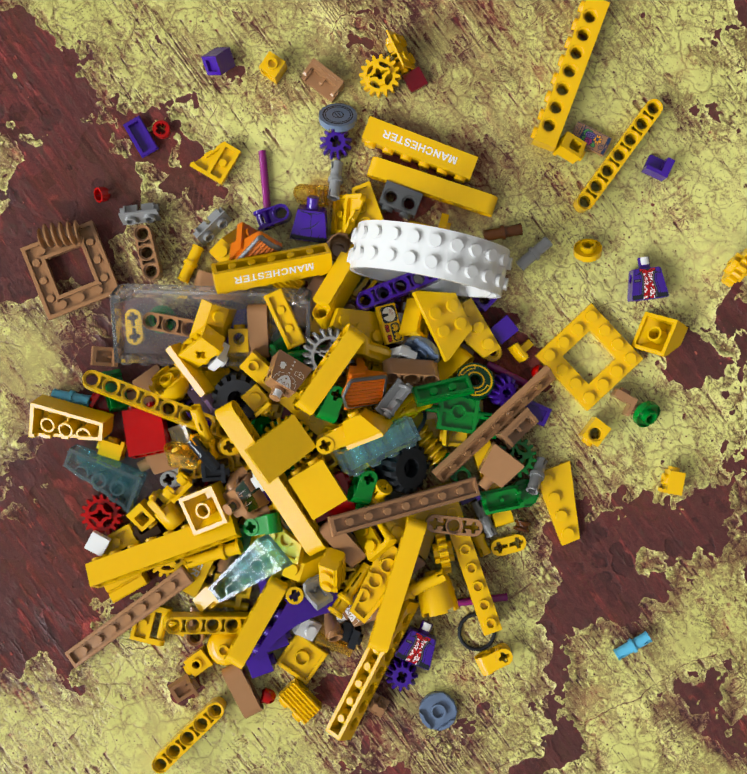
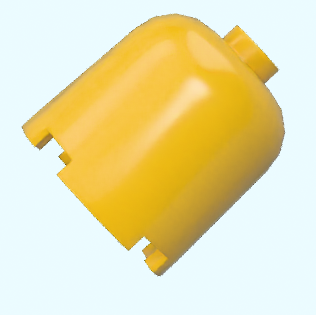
[417,570,459,618]

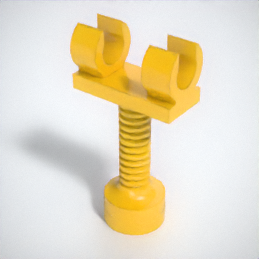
[162,472,193,503]

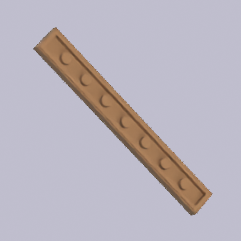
[431,365,555,484]
[327,476,480,537]
[65,565,195,668]

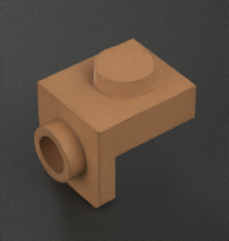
[90,346,122,367]
[610,387,638,417]
[167,673,200,703]

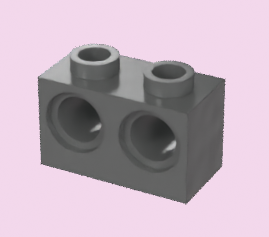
[379,180,423,220]

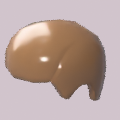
[327,232,353,262]

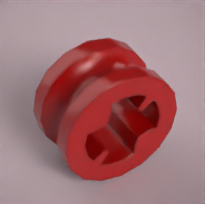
[152,120,171,139]

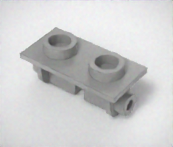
[118,202,161,225]
[193,207,232,246]
[375,378,413,419]

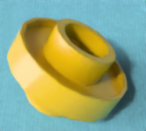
[573,239,602,262]

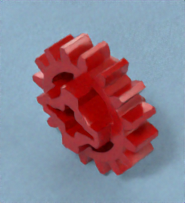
[80,493,124,535]

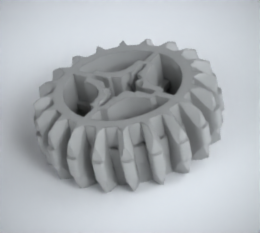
[302,327,356,380]

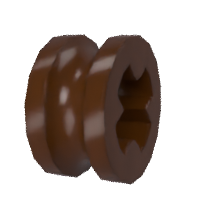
[513,519,532,532]

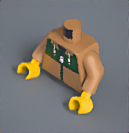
[223,463,278,519]

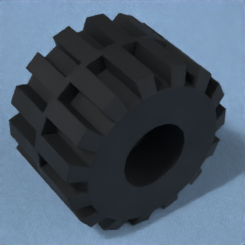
[212,370,266,421]
[372,440,429,494]

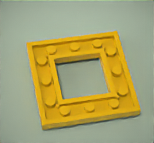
[534,303,643,411]

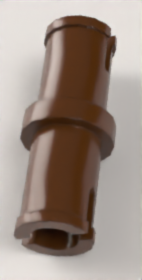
[483,223,523,241]

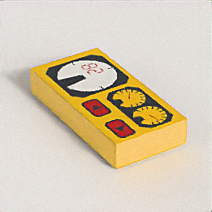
[375,303,404,345]

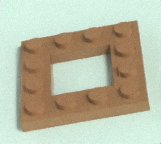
[20,220,122,320]

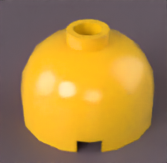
[149,364,190,401]
[207,625,237,666]

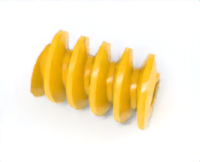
[407,425,447,467]

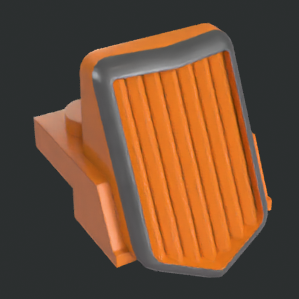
[229,222,282,260]
[342,357,388,410]

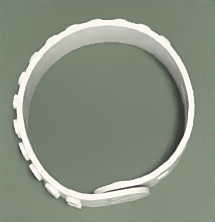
[347,220,513,299]

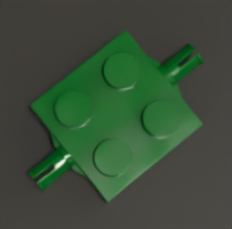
[425,397,492,434]

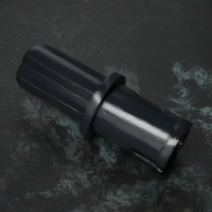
[187,436,220,473]

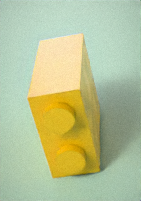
[288,456,347,520]

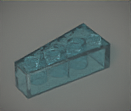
[332,416,421,477]
[63,444,148,513]
[208,534,293,603]

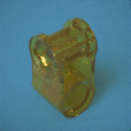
[293,184,329,207]
[164,441,199,470]

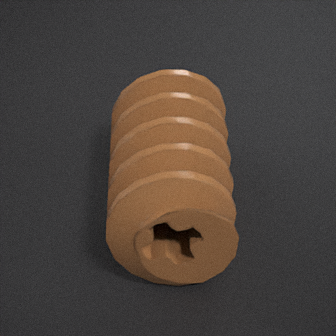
[37,220,82,249]

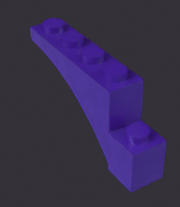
[246,571,292,679]
[252,590,339,662]

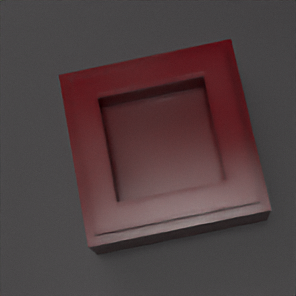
[402,66,428,94]

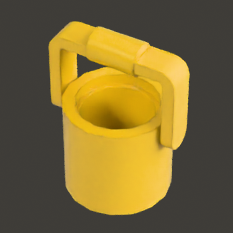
[147,489,186,531]

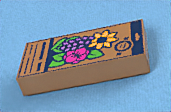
[572,121,612,157]

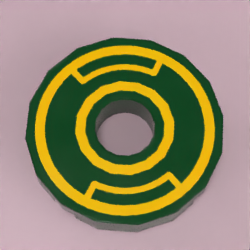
[456,363,494,401]

